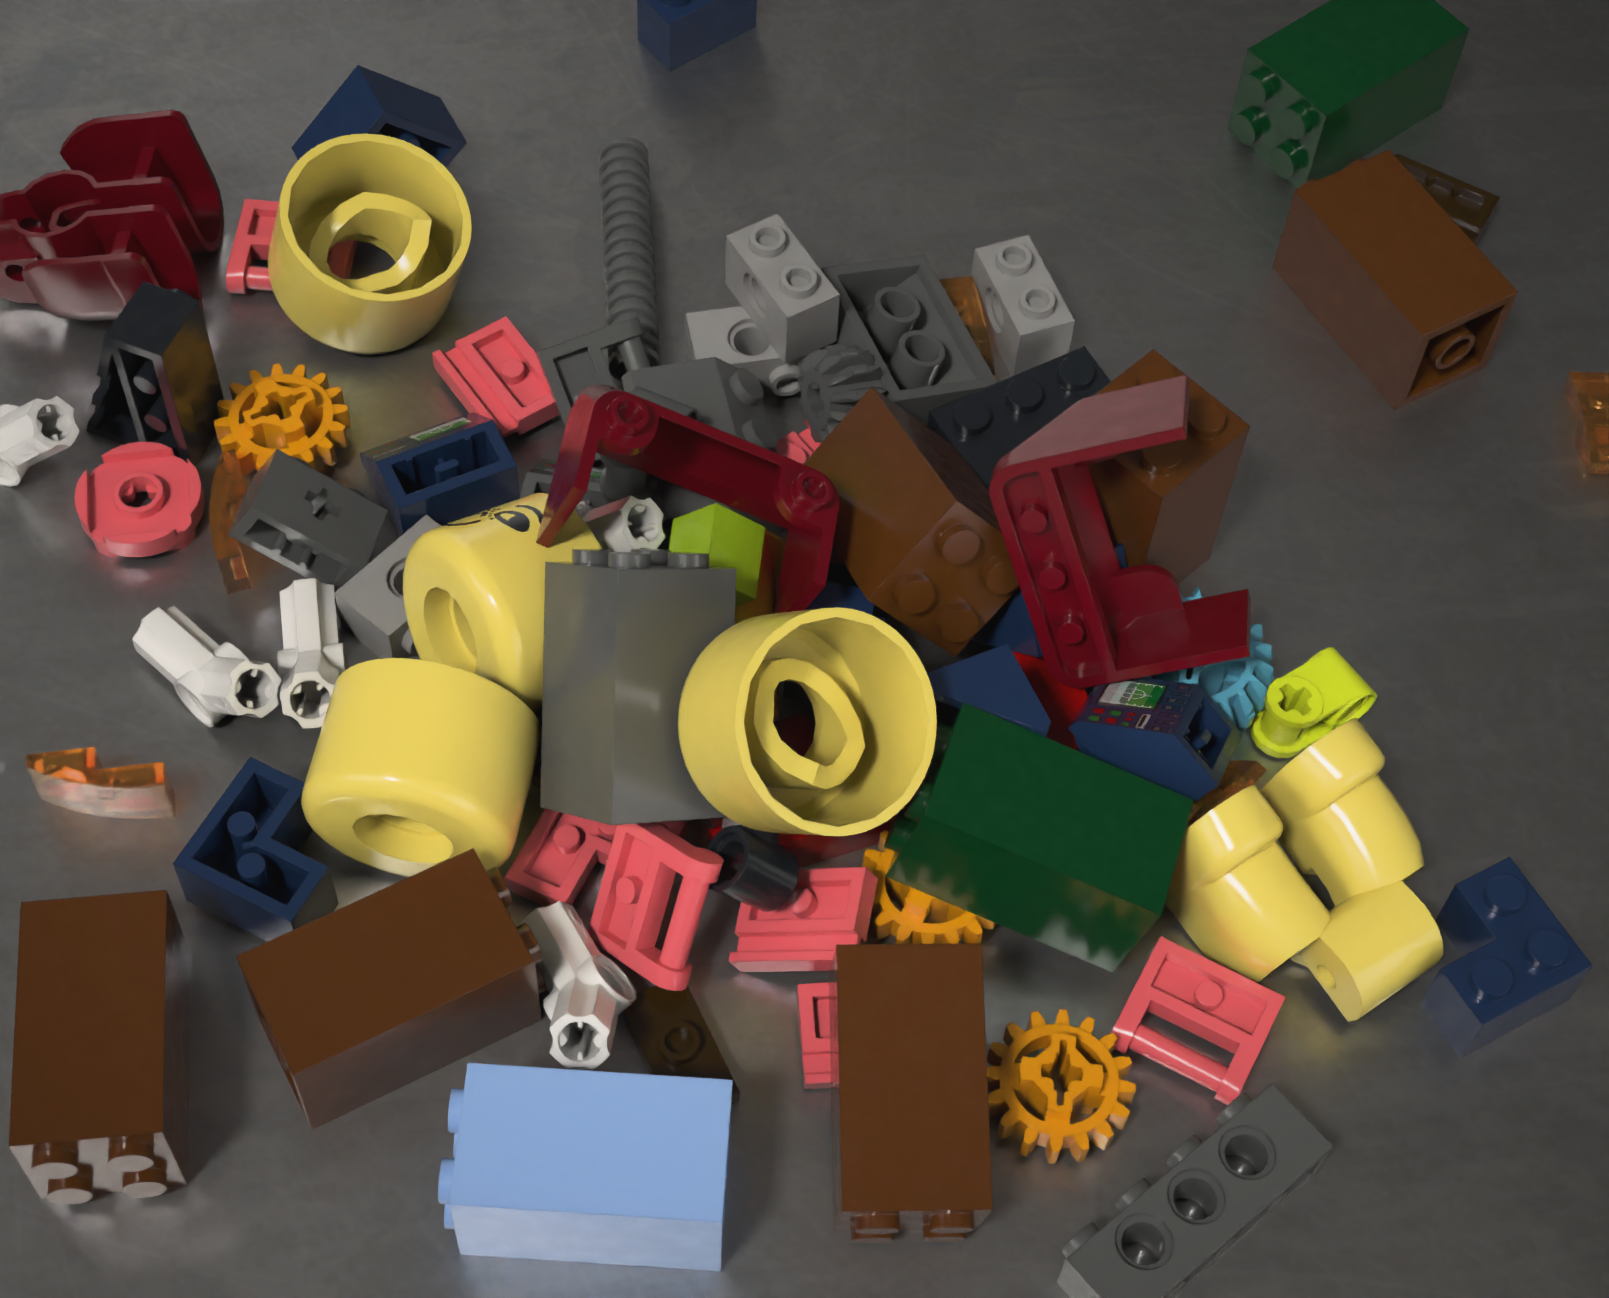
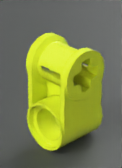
[1250,647,1377,759]

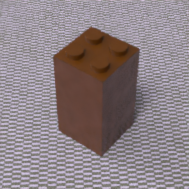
[1272,150,1518,410]
[1088,349,1250,583]
[804,386,1020,657]
[236,848,547,1130]
[9,890,190,1205]
[829,944,993,1243]

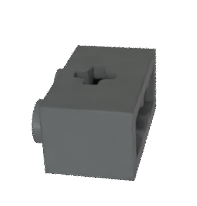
[228,449,388,592]

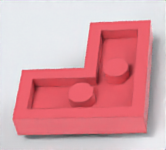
[504,808,686,907]

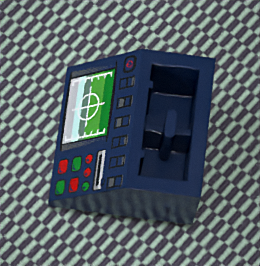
[360,412,520,537]
[1068,677,1242,804]

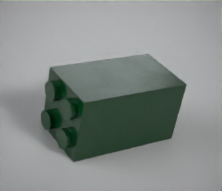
[1227,0,1470,189]
[884,703,1193,972]

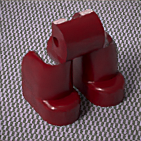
[0,110,224,321]

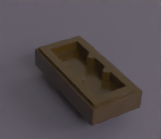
[1395,153,1500,245]
[621,985,740,1104]

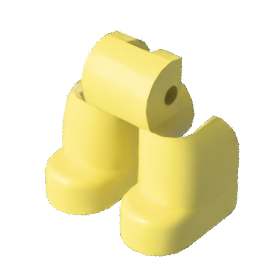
[1165,718,1444,1022]

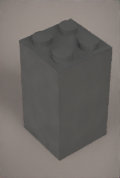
[540,549,736,825]

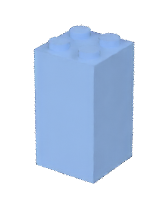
[438,1063,733,1271]

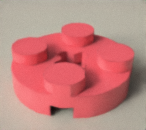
[74,442,205,557]

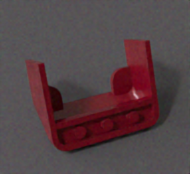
[989,375,1251,688]
[536,384,840,614]

